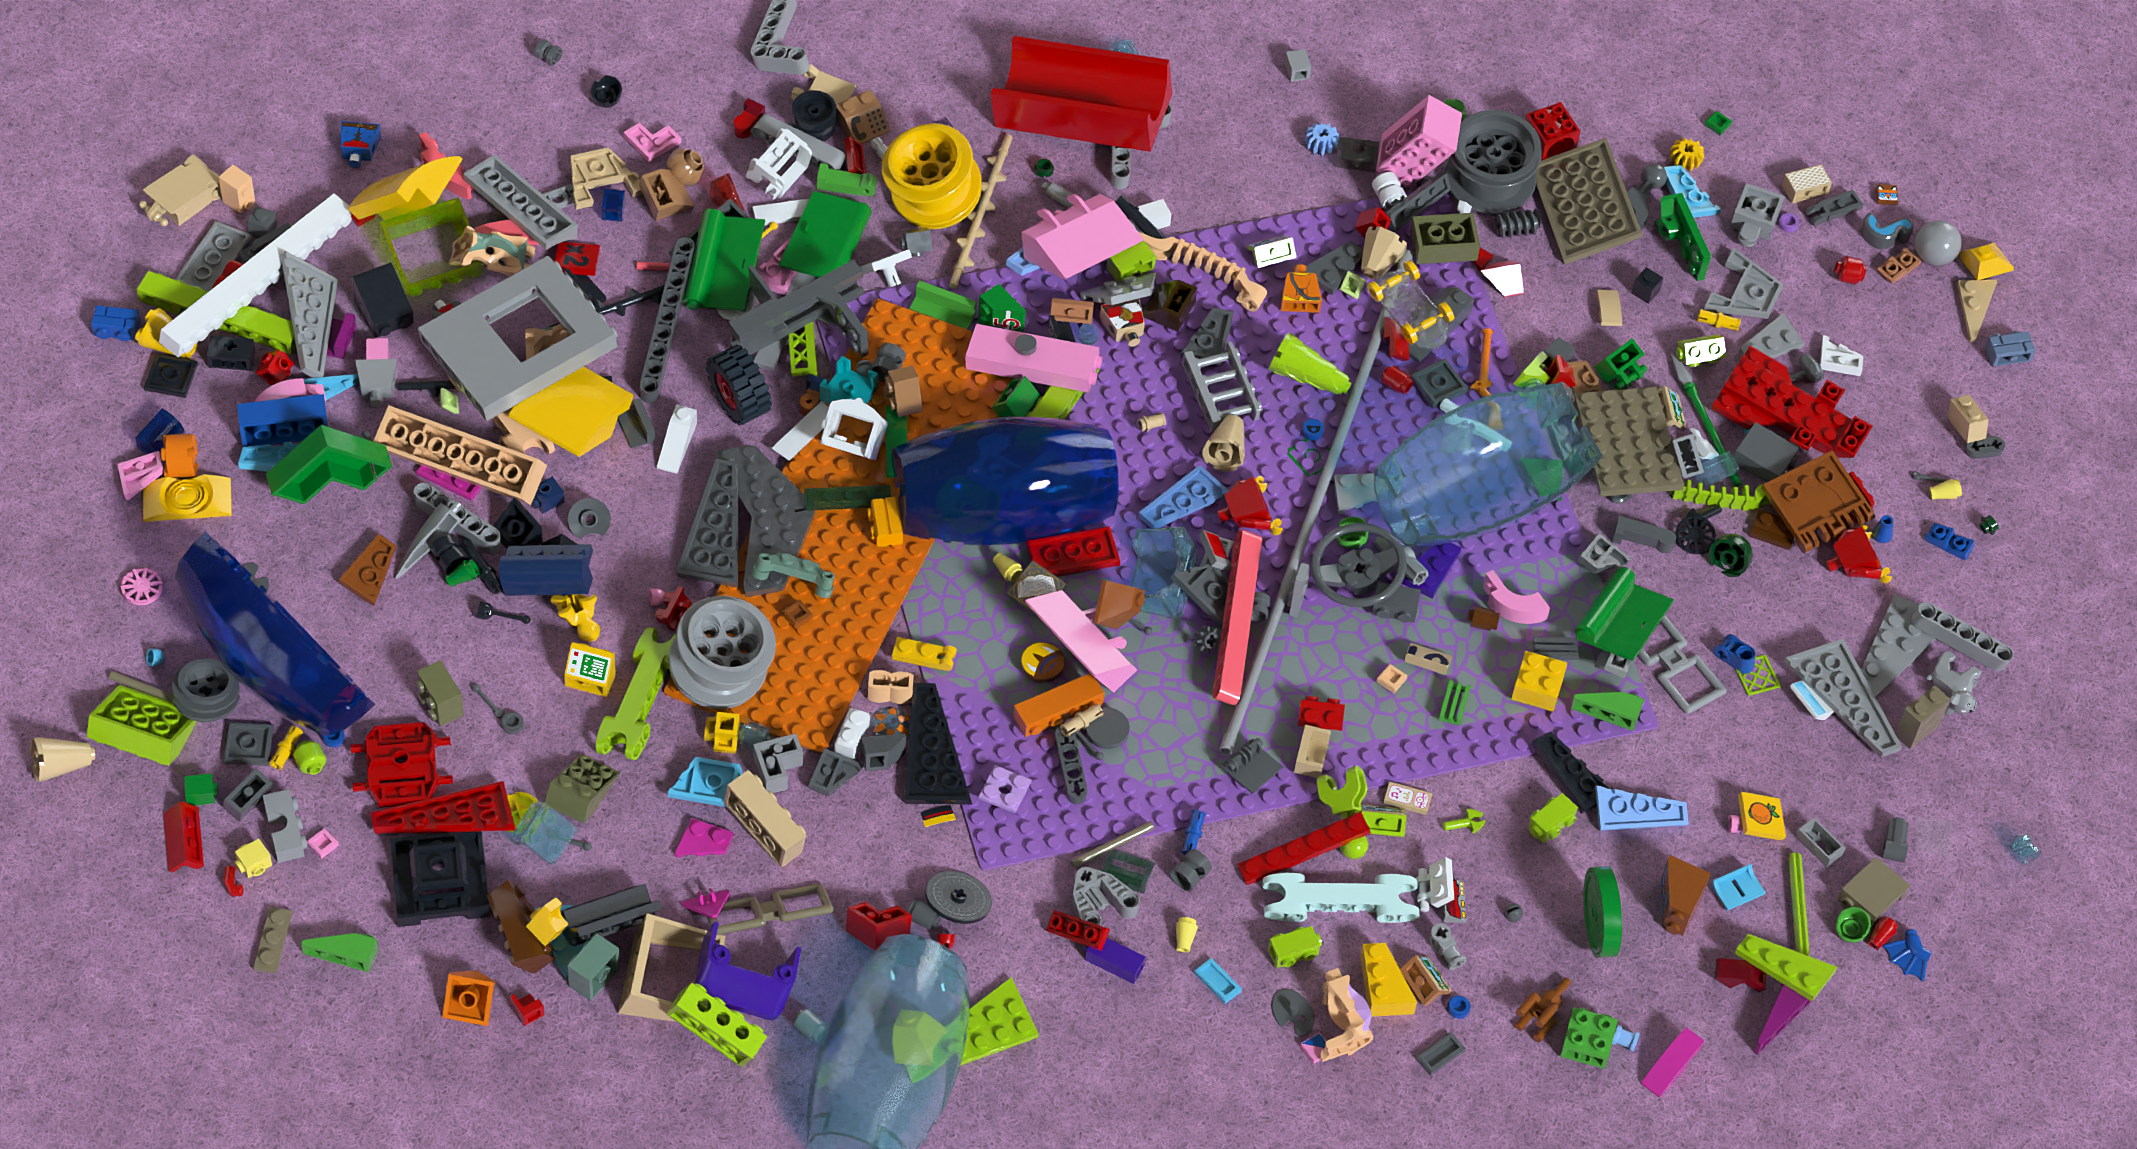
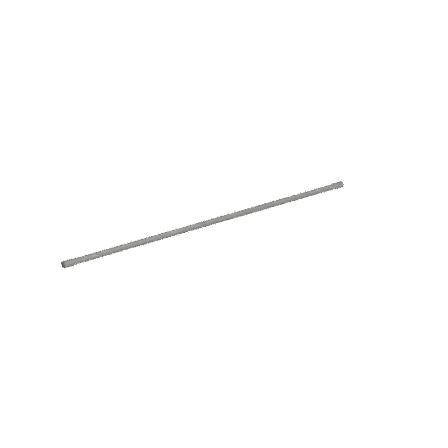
[1219,249,1414,755]

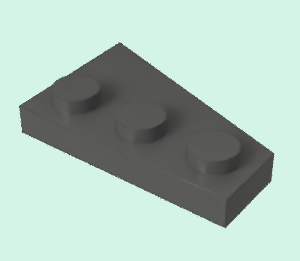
[1306,241,1364,295]

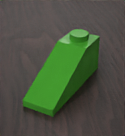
[1571,692,1645,731]
[301,933,378,972]

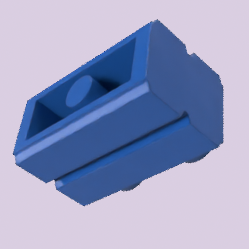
[91,306,141,341]

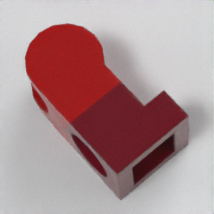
[734,98,765,139]

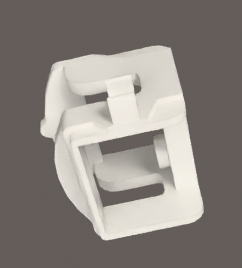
[746,128,812,199]
[820,398,888,460]

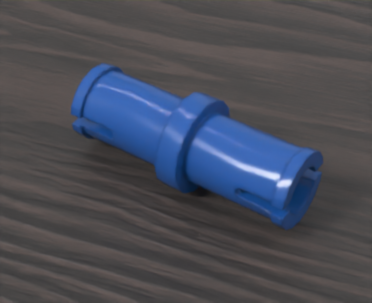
[1181,809,1206,854]

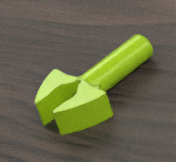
[1443,809,1486,833]

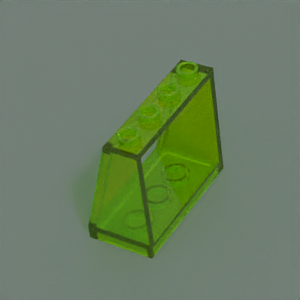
[378,197,485,296]

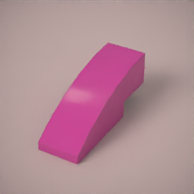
[1641,1027,1705,1097]

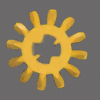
[1670,137,1704,172]

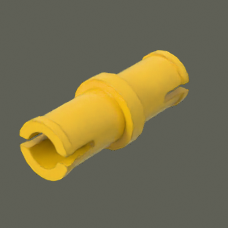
[1697,309,1741,331]
[269,725,303,770]

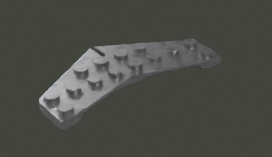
[716,445,815,597]

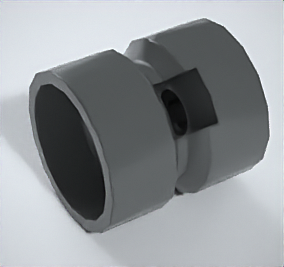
[870,343,906,383]
[1169,849,1212,892]

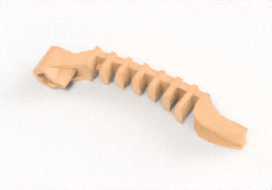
[1139,232,1267,312]

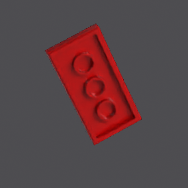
[1026,526,1120,577]

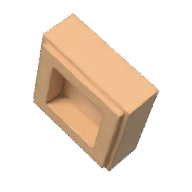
[1376,664,1408,693]

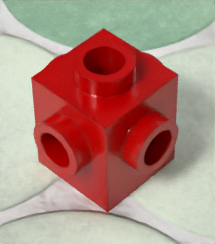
[255,350,294,385]

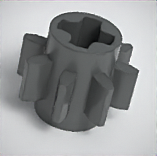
[1192,625,1220,653]

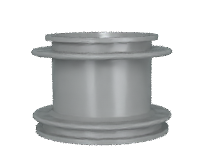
[669,596,776,709]

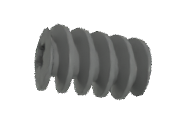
[1495,209,1541,238]

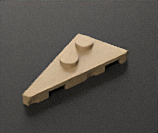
[1957,280,1997,342]

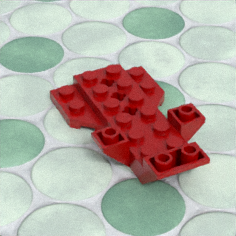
[1711,345,1873,458]

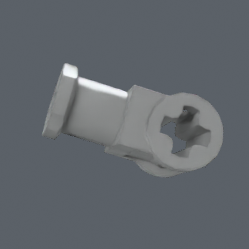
[1429,923,1467,970]

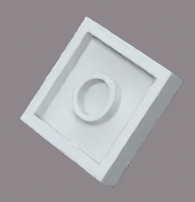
[860,250,912,288]

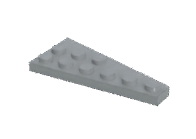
[281,251,338,378]
[1861,594,1944,698]
[1784,638,1902,757]

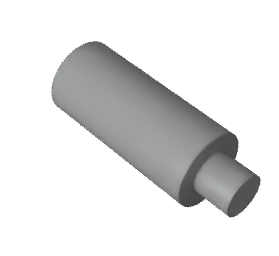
[1042,182,1074,208]

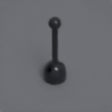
[477,601,531,624]

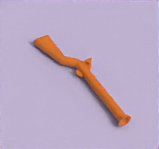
[1470,328,1503,430]

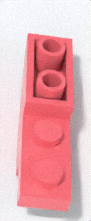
[419,132,473,199]

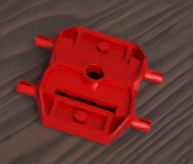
[351,722,453,808]

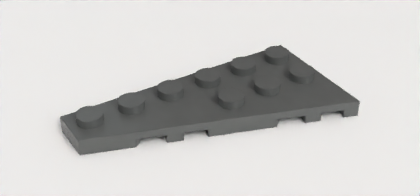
[676,458,738,588]

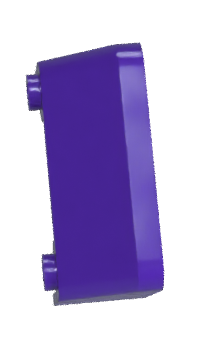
[694,921,801,1020]

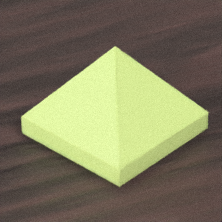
[1339,271,1366,299]
[439,388,459,414]

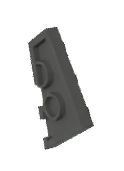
[1180,308,1234,366]

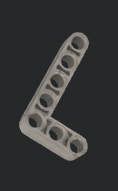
[750,0,810,74]
[1111,104,1172,189]

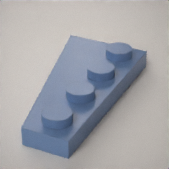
[1138,465,1229,530]

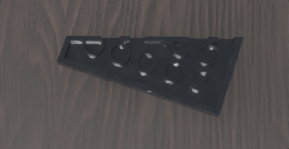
[904,683,972,805]

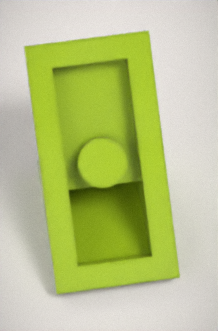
[1513,351,1551,389]

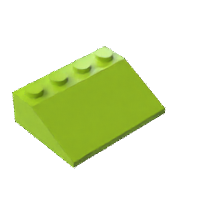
[87,685,197,766]

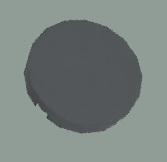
[1085,708,1130,749]

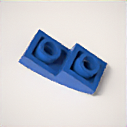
[1925,523,1974,561]

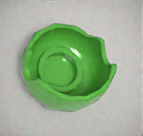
[1336,516,1368,549]
[1835,906,1871,943]

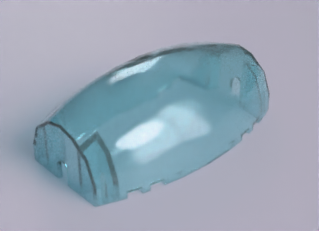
[1374,384,1603,546]
[807,934,970,1149]

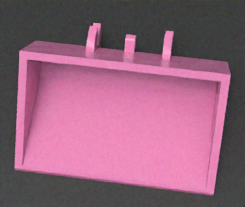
[1022,194,1144,280]
[1025,590,1137,693]

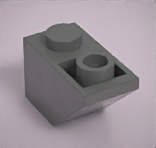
[860,734,906,771]

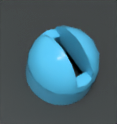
[146,648,165,666]

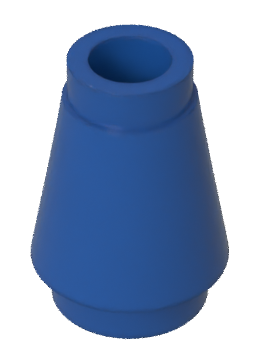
[1872,515,1894,543]

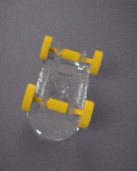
[1367,260,1454,350]

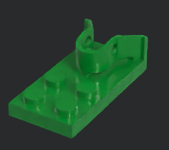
[1655,193,1711,281]

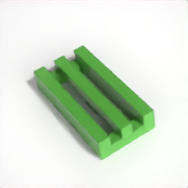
[1439,680,1471,726]

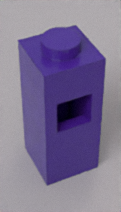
[1084,938,1146,984]

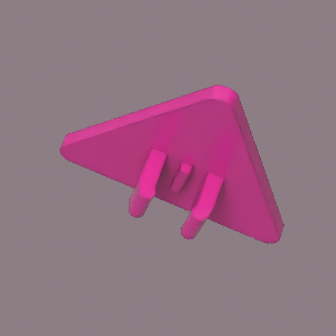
[681,888,730,918]

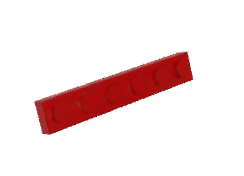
[1238,812,1371,885]

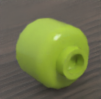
[293,740,327,775]

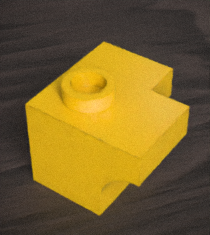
[704,712,740,754]
[526,897,568,946]

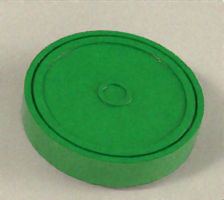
[1583,866,1622,958]

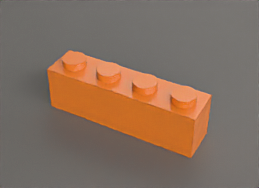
[1013,673,1105,737]

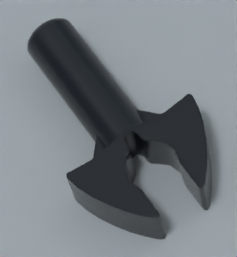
[1686,505,1722,529]

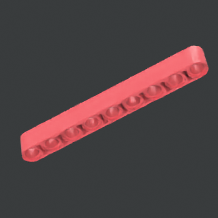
[1213,529,1262,706]

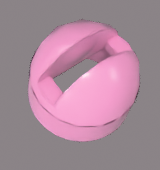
[649,588,665,606]
[1728,815,1743,833]

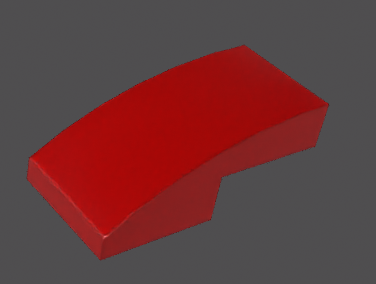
[1384,317,1409,361]

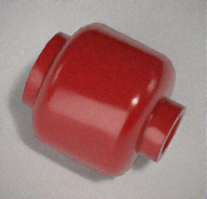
[1834,256,1866,285]

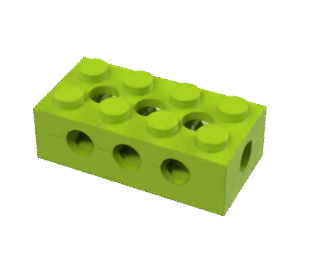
[665,982,768,1067]

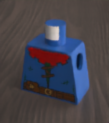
[340,121,381,168]

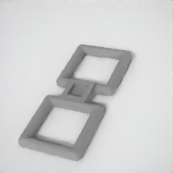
[1638,615,1727,714]

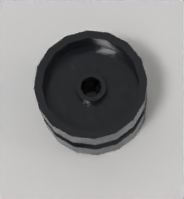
[792,90,837,141]

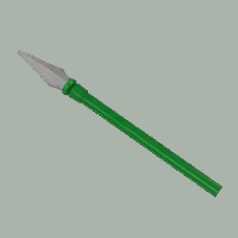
[1671,352,1742,487]

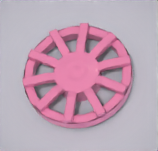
[121,568,163,605]

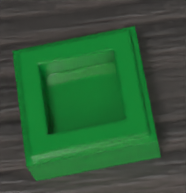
[1704,110,1733,135]

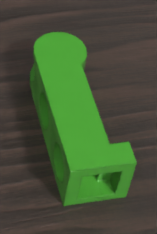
[817,163,877,196]

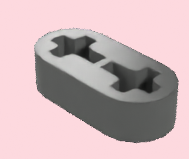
[1965,436,2005,459]

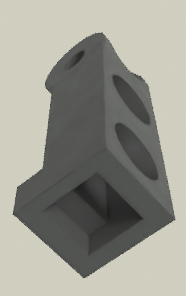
[1612,516,1676,553]

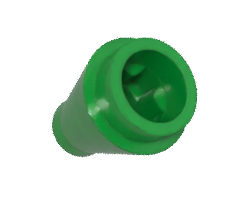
[445,559,480,587]

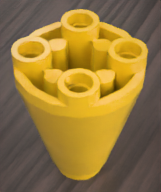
[135,308,198,359]

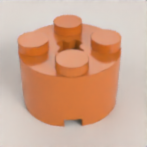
[161,434,198,478]

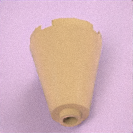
[1202,415,1245,472]
[30,737,95,782]

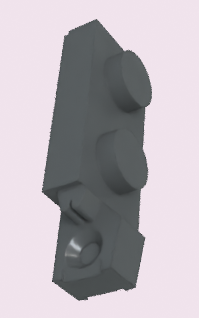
[239,223,291,264]

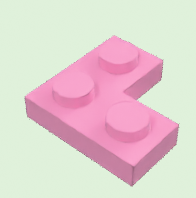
[624,122,681,162]

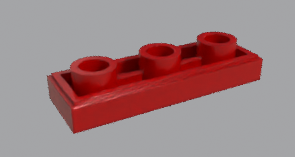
[1046,910,1110,951]

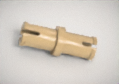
[1060,703,1103,737]

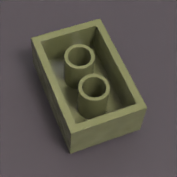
[1410,213,1480,264]

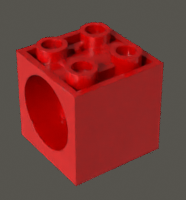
[1525,102,1581,161]

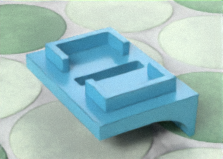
[1711,864,1766,911]

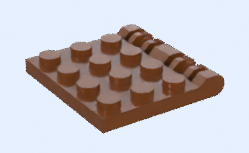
[1761,450,1875,553]

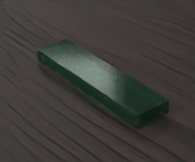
[804,485,892,511]

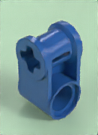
[1713,634,1756,674]

